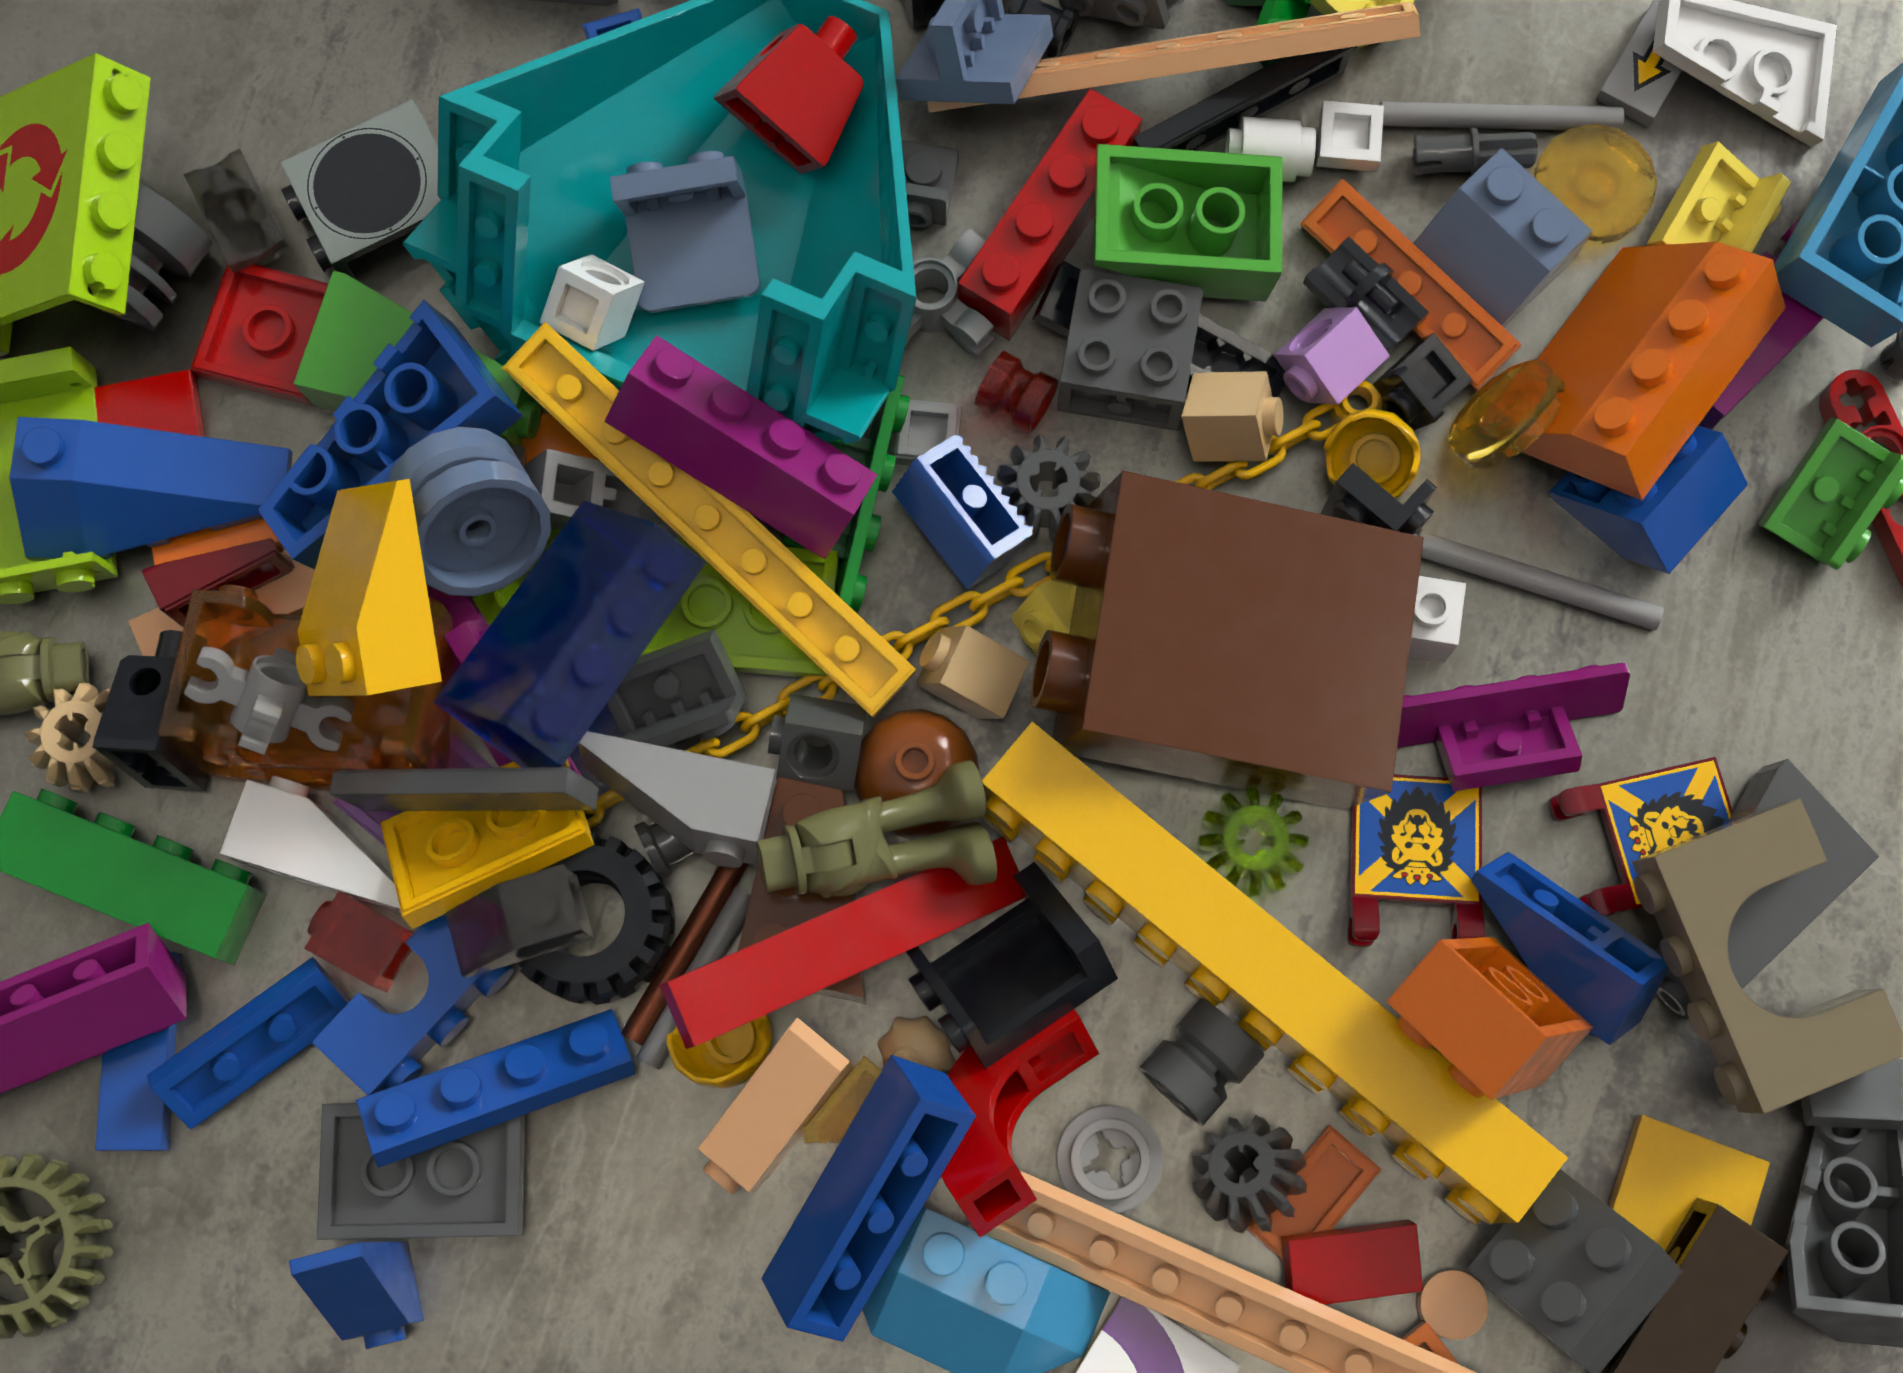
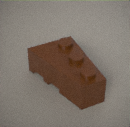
[738,777,867,1005]

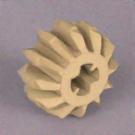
[23,683,116,793]

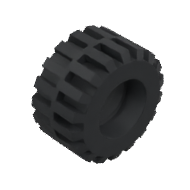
[500,832,675,1005]

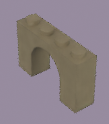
[1632,798,1903,1114]

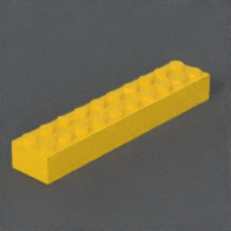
[982,722,1568,1225]

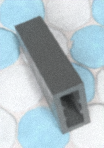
[1656,759,1879,1016]

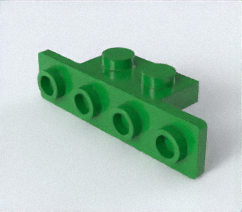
[781,375,910,613]

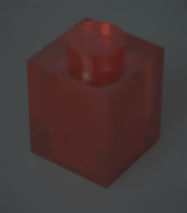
[304,891,414,993]

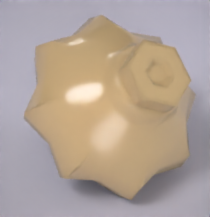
[877,1015,956,1074]

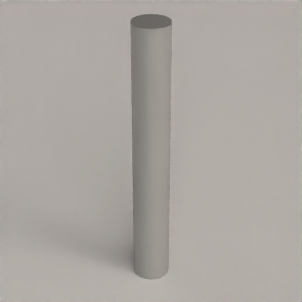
[636,886,751,1070]

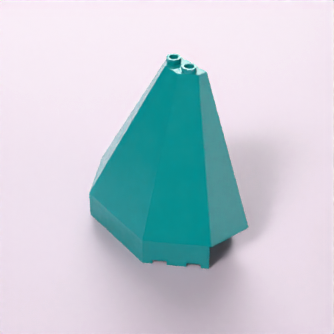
[403,0,917,444]

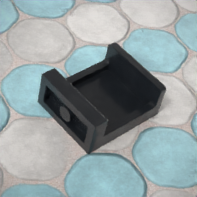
[906,862,1118,1069]

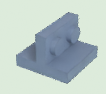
[896,0,1054,104]

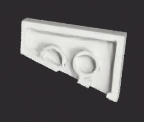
[1653,0,1837,147]

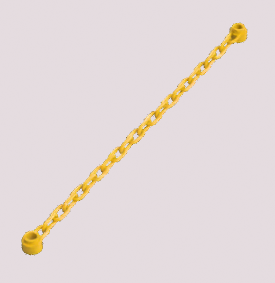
[472,380,1382,902]

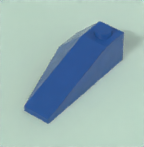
[10,417,293,561]

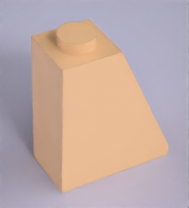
[698,1017,856,1195]

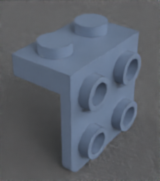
[610,151,761,313]

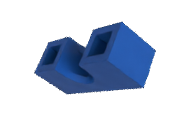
[312,904,515,1096]

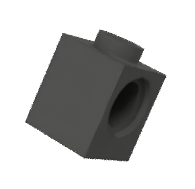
[768,693,866,792]

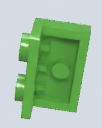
[1758,417,1903,570]

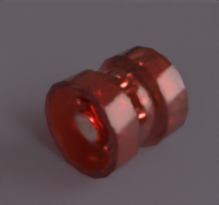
[975,350,1059,434]

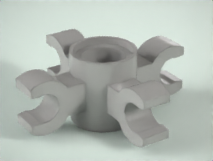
[905,229,994,357]
[184,646,356,755]

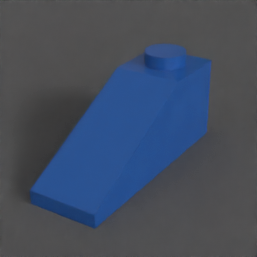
[1472,852,1669,1046]
[289,1241,424,1349]

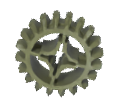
[0,1153,114,1339]

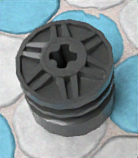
[88,182,213,331]

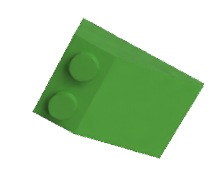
[1094,144,1283,301]

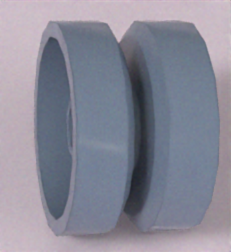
[387,427,551,596]

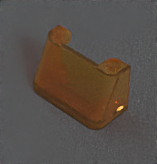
[158,585,453,788]

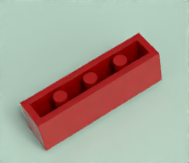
[958,88,1142,341]

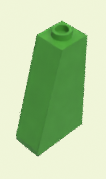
[293,270,541,447]

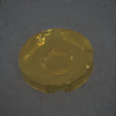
[1533,124,1658,244]
[1448,360,1564,469]

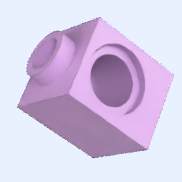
[1274,307,1390,404]

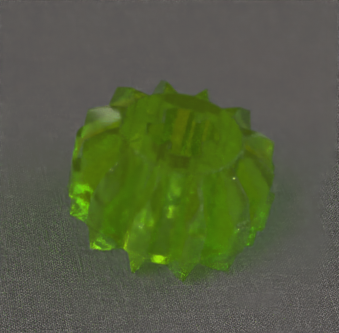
[1197,787,1309,899]

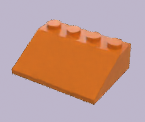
[1482,242,1786,501]

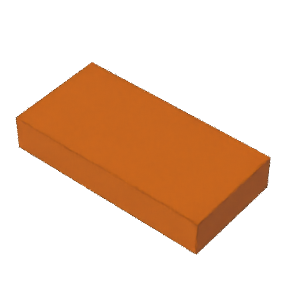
[1246,1125,1382,1262]

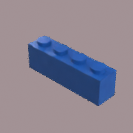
[761,1055,976,1342]

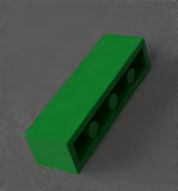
[0,788,267,966]

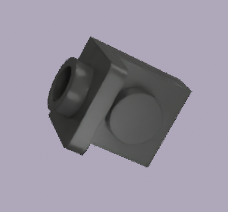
[902,140,959,228]

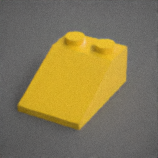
[295,479,442,696]

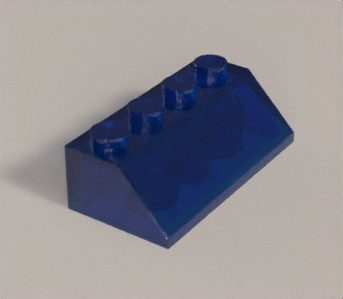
[433,501,706,768]

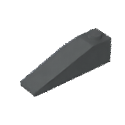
[1785,1126,1903,1348]

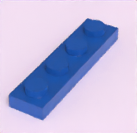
[356,1009,635,1168]

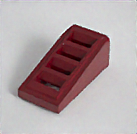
[142,538,295,627]

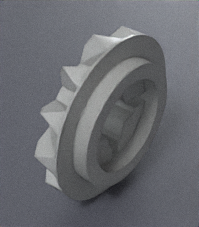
[1057,1105,1163,1213]

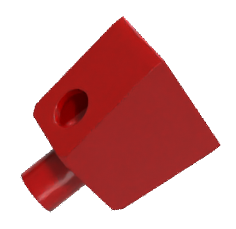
[713,16,864,174]

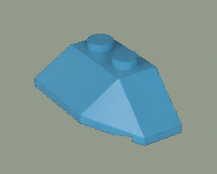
[863,1207,1110,1373]

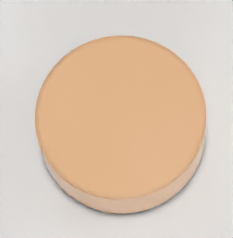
[1416,1270,1488,1340]

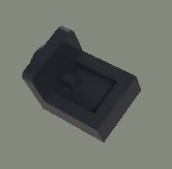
[1373,333,1473,430]

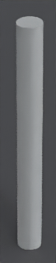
[1380,101,1624,131]
[1419,531,1664,631]

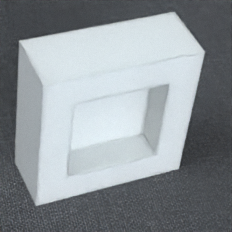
[1316,100,1384,172]

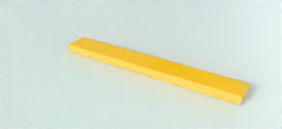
[502,322,918,718]

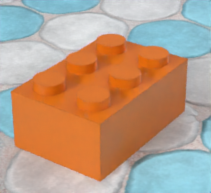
[1386,937,1594,1100]

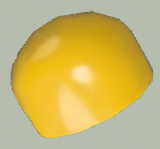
[1323,408,1421,499]
[666,1014,773,1089]

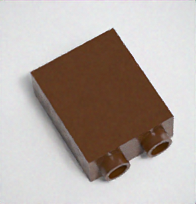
[1030,470,1424,810]

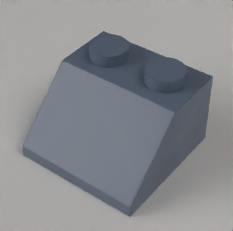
[1413,148,1593,327]

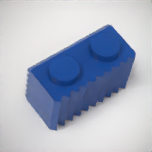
[892,435,1033,590]

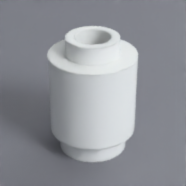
[1225,116,1316,182]

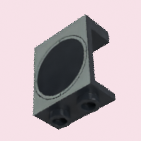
[280,99,441,279]

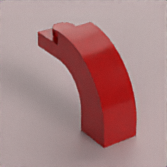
[941,1009,1099,1238]

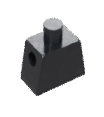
[92,630,218,791]

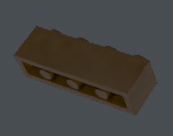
[1588,1198,1789,1373]

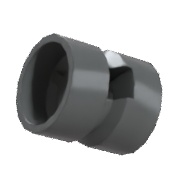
[1138,998,1265,1126]

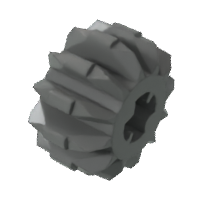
[997,434,1101,542]
[1192,1115,1307,1233]

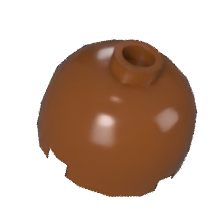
[854,709,979,840]

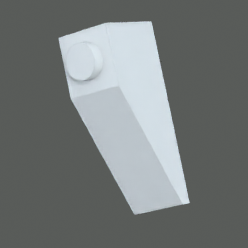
[219,776,401,913]

